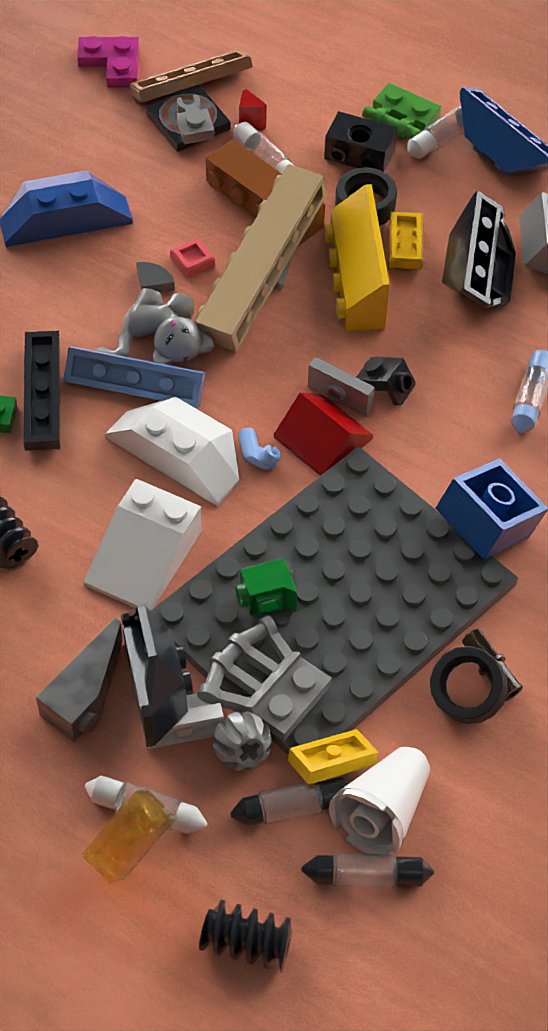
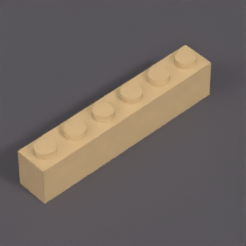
[195,164,327,353]

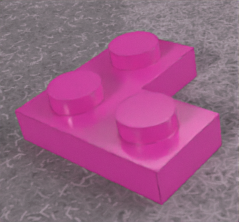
[77,36,139,87]

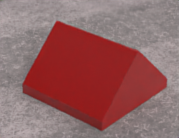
[274,392,373,476]

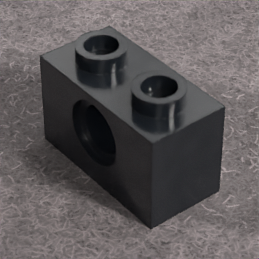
[324,111,397,172]

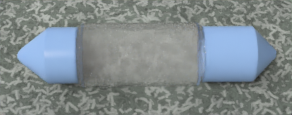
[511,350,548,434]

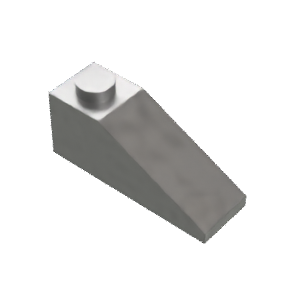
[36,617,123,742]

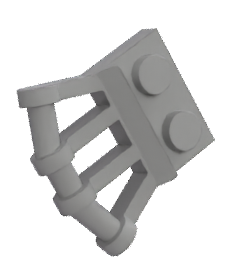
[197,615,332,741]

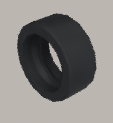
[335,167,397,226]
[430,646,508,724]

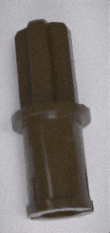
[462,629,523,701]

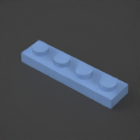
[63,346,206,408]

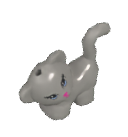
[96,288,214,365]

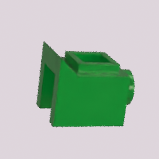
[235,558,297,616]

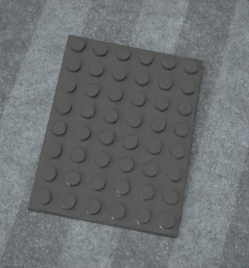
[151,446,518,756]

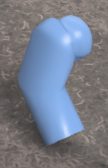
[238,428,281,470]

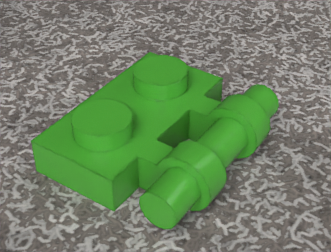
[362,83,442,139]

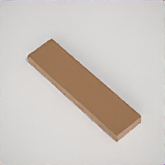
[129,50,253,103]

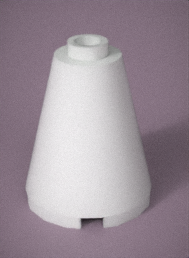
[329,747,430,857]

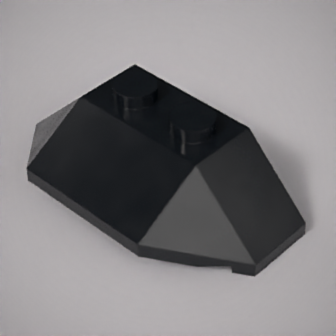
[442,191,516,308]
[121,605,193,747]

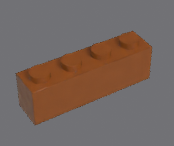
[206,139,325,247]

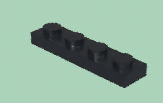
[23,331,61,451]

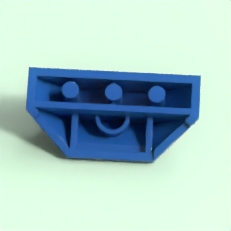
[459,87,548,175]
[0,170,133,247]

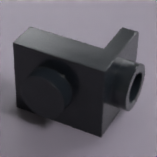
[356,357,416,406]

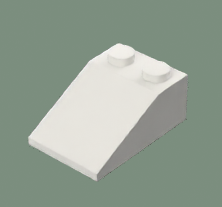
[83,479,202,611]

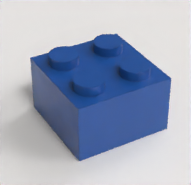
[435,458,548,559]

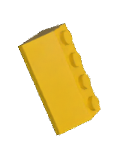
[324,184,390,332]

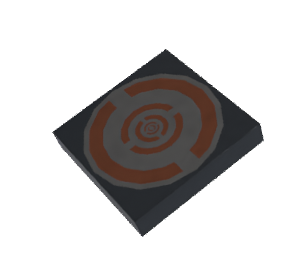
[146,85,231,152]

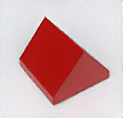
[239,89,267,130]

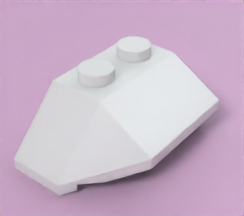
[105,397,239,507]

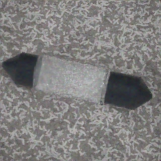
[230,777,350,826]
[301,853,434,888]

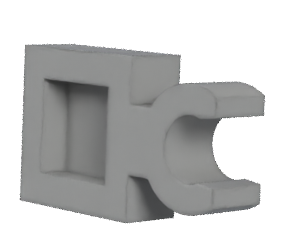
[177,95,215,144]

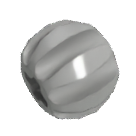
[212,711,272,771]

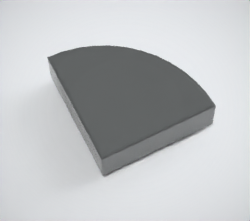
[136,262,175,292]

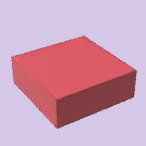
[170,238,215,279]

